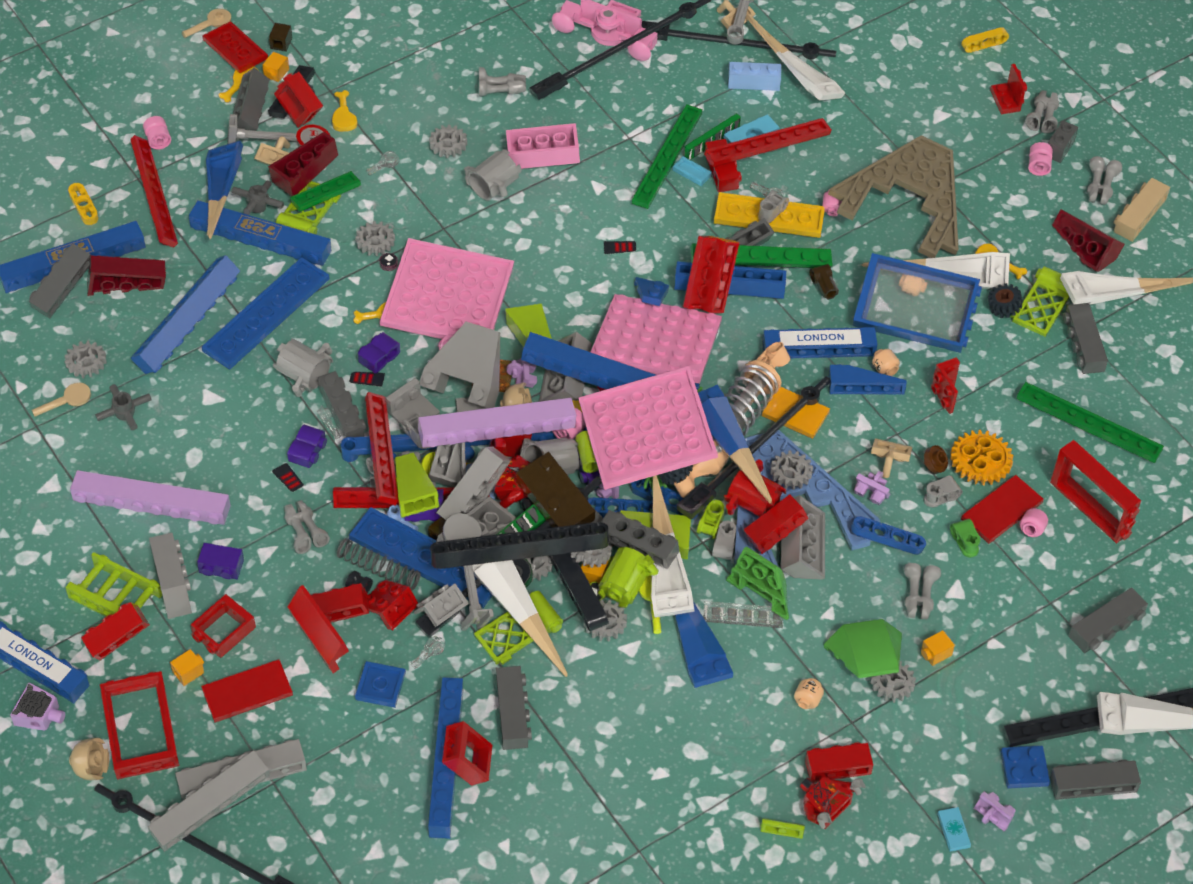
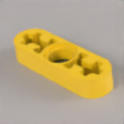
[961,27,1009,53]
[68,183,99,225]

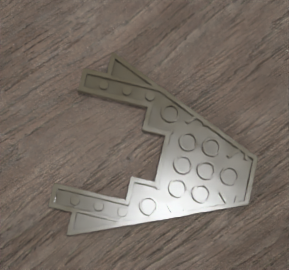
[828,135,959,258]

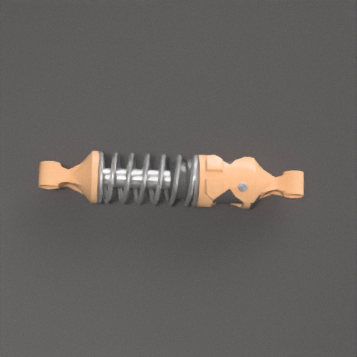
[674,342,790,498]

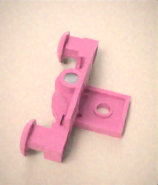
[552,0,658,61]

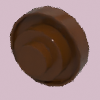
[924,445,948,474]

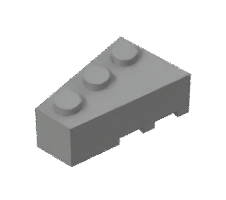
[428,442,466,487]

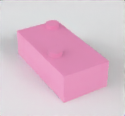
[506,123,580,169]

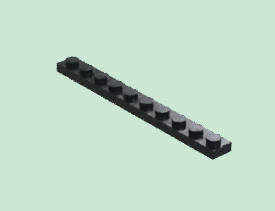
[1003,688,1193,747]

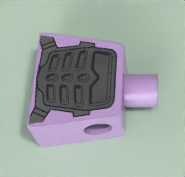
[10,683,65,731]

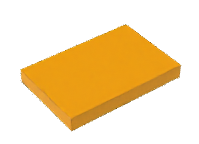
[762,387,830,439]

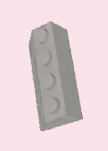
[539,332,592,402]
[781,496,825,580]

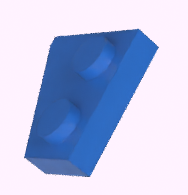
[634,277,669,306]

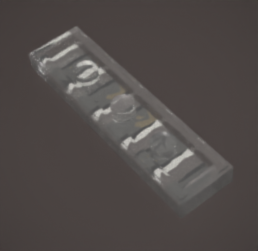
[703,601,784,628]

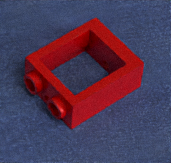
[274,72,323,128]
[190,594,256,658]
[442,721,493,786]

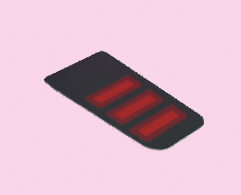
[604,241,636,254]
[349,372,385,387]
[272,463,304,492]

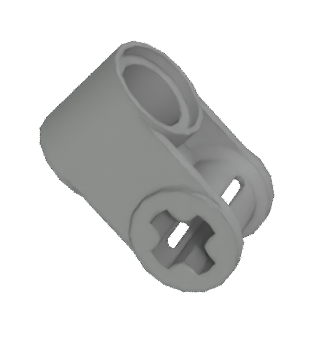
[758,190,789,223]
[401,412,430,449]
[924,475,963,508]
[712,521,736,560]

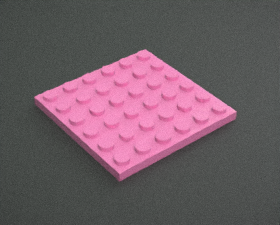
[380,238,514,339]
[591,294,722,384]
[578,366,718,490]

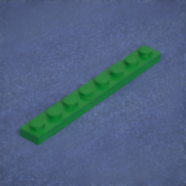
[632,104,703,209]
[690,243,833,268]
[1016,382,1164,463]

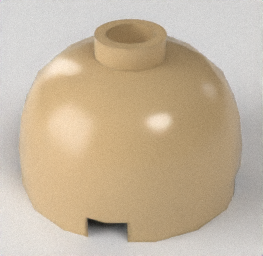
[500,382,532,407]
[69,738,109,780]

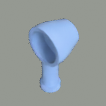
[386,505,419,531]

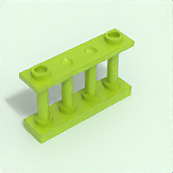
[65,552,162,617]

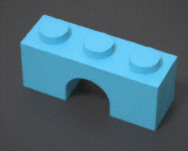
[724,115,779,144]

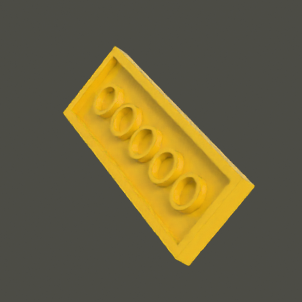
[714,192,825,238]

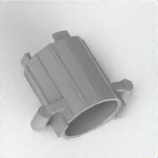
[464,149,522,201]
[273,339,333,397]
[520,438,581,475]

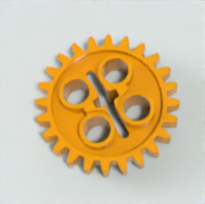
[950,430,1013,486]

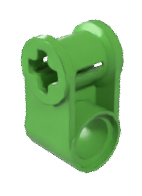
[950,519,981,558]

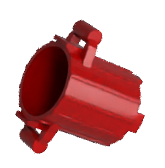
[724,459,787,517]

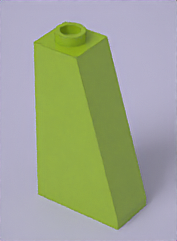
[505,303,552,347]
[395,452,439,517]
[619,510,691,560]

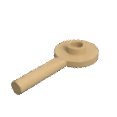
[182,9,231,38]
[32,383,91,417]

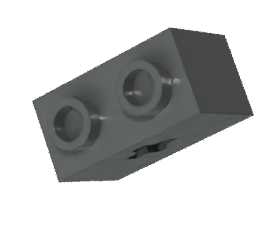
[1048,120,1078,163]

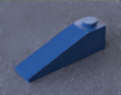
[828,364,907,395]

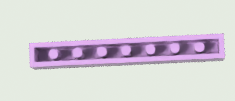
[418,398,577,448]
[70,470,231,525]

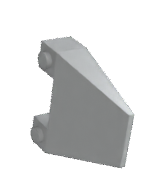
[420,321,500,408]

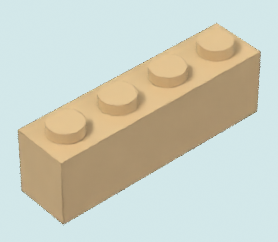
[1114,178,1170,242]

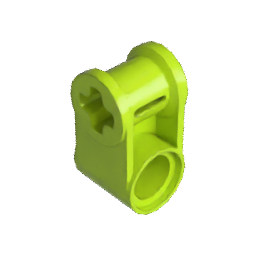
[697,500,725,539]

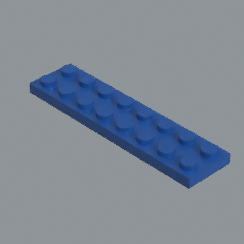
[202,257,330,370]
[349,507,493,608]

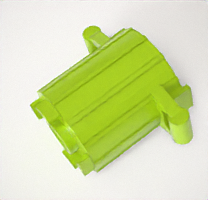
[598,547,659,608]

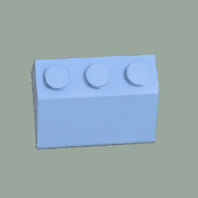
[728,62,781,91]

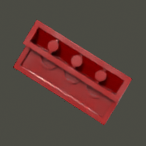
[683,236,740,313]
[288,585,349,673]

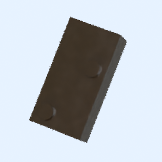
[516,451,596,528]

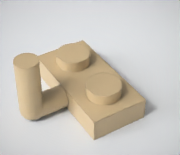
[717,0,756,34]
[254,136,291,165]
[871,439,912,478]

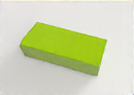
[761,818,805,839]

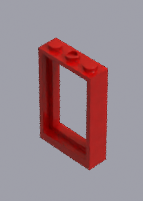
[1050,440,1141,544]
[100,671,180,780]

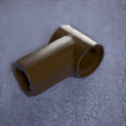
[809,264,839,300]

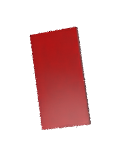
[202,21,268,73]
[961,475,1044,544]
[201,659,293,723]

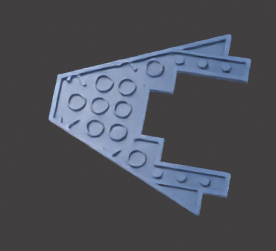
[734,430,880,566]

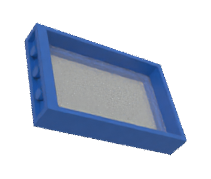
[853,253,982,353]

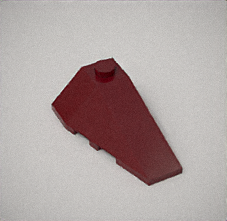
[1052,209,1125,272]

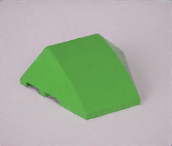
[726,546,789,620]
[824,619,902,678]

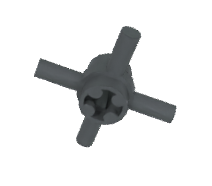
[231,180,284,215]
[95,384,152,430]

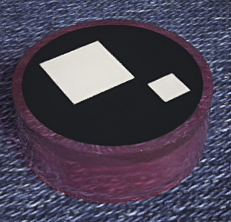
[379,253,398,271]

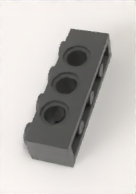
[601,510,680,569]

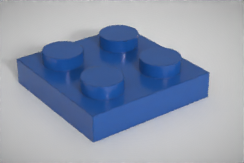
[355,661,406,708]
[1001,746,1050,789]

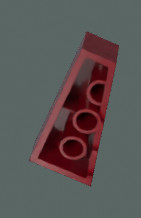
[268,132,338,196]
[87,255,166,296]

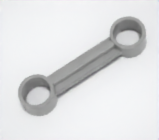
[727,0,754,45]

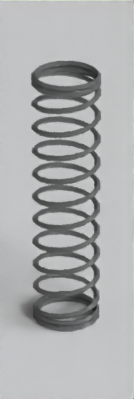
[337,538,420,591]

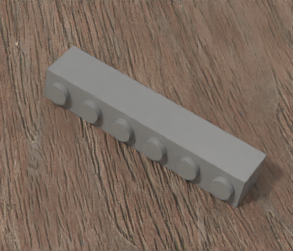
[175,739,307,801]
[148,750,270,852]

